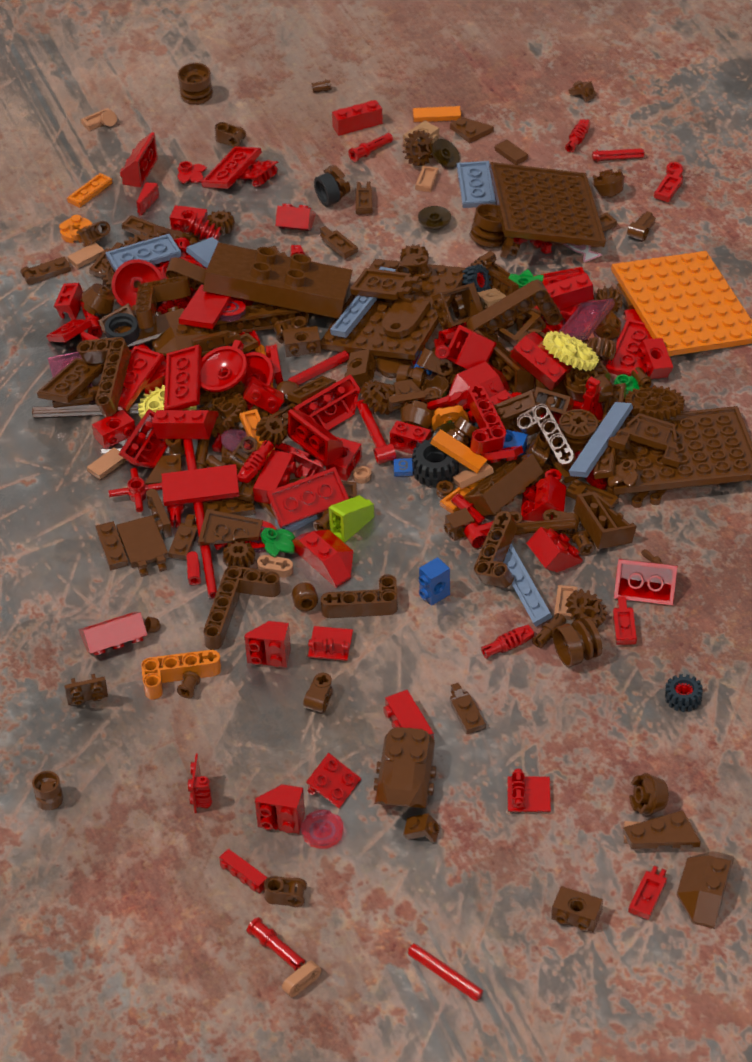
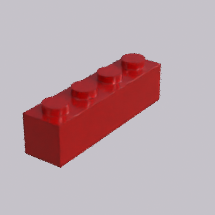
[219,848,268,894]

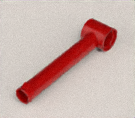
[356,400,396,464]

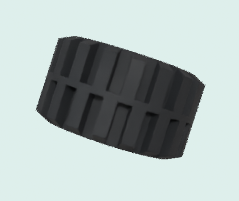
[412,438,459,487]

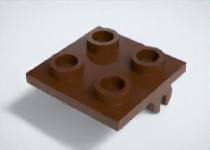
[64,674,108,705]

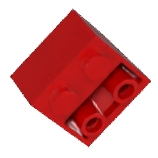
[275,203,316,231]
[446,325,497,369]
[521,475,566,521]
[526,527,583,573]
[244,621,291,667]
[255,784,305,834]

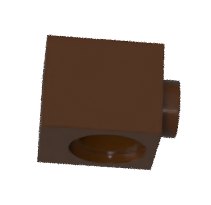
[444,508,475,541]

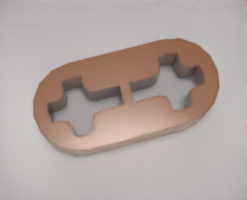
[257,555,293,577]
[282,960,322,997]

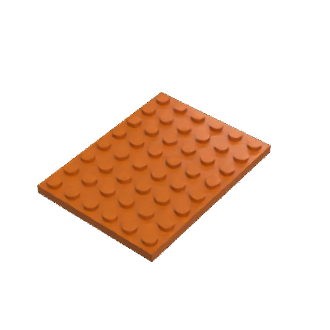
[611,251,752,356]

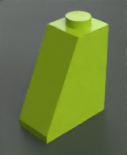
[329,495,375,543]

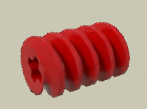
[184,213,222,241]

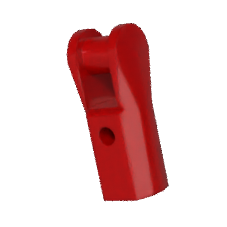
[186,551,201,585]

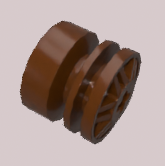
[177,63,213,105]
[469,204,505,247]
[558,409,598,453]
[552,616,603,667]

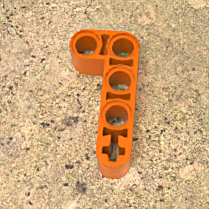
[141,650,222,700]

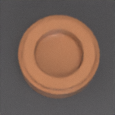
[100,110,117,127]
[353,466,372,484]

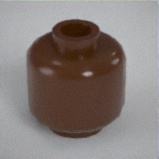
[291,582,318,611]

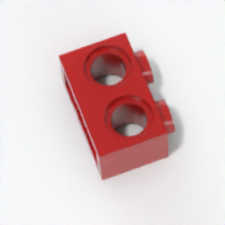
[390,420,431,454]

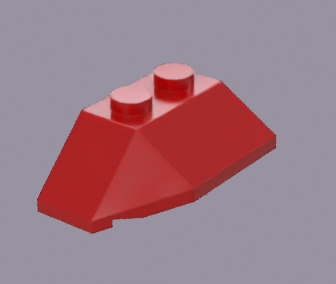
[447,361,511,411]
[293,374,360,431]
[118,409,168,469]
[292,530,353,588]

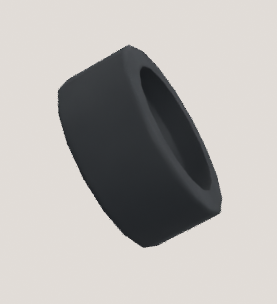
[314,173,340,206]
[104,313,140,345]

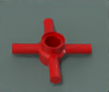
[108,468,162,512]

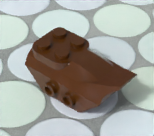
[374,727,436,808]

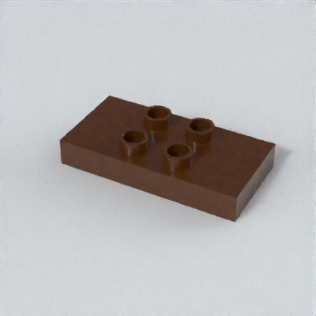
[203,242,353,319]

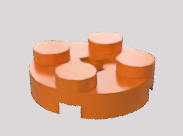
[59,215,92,243]
[431,405,469,432]

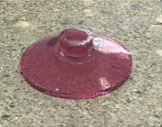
[221,429,251,451]

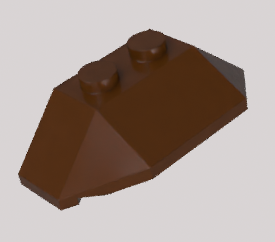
[152,325,216,357]
[677,851,734,929]

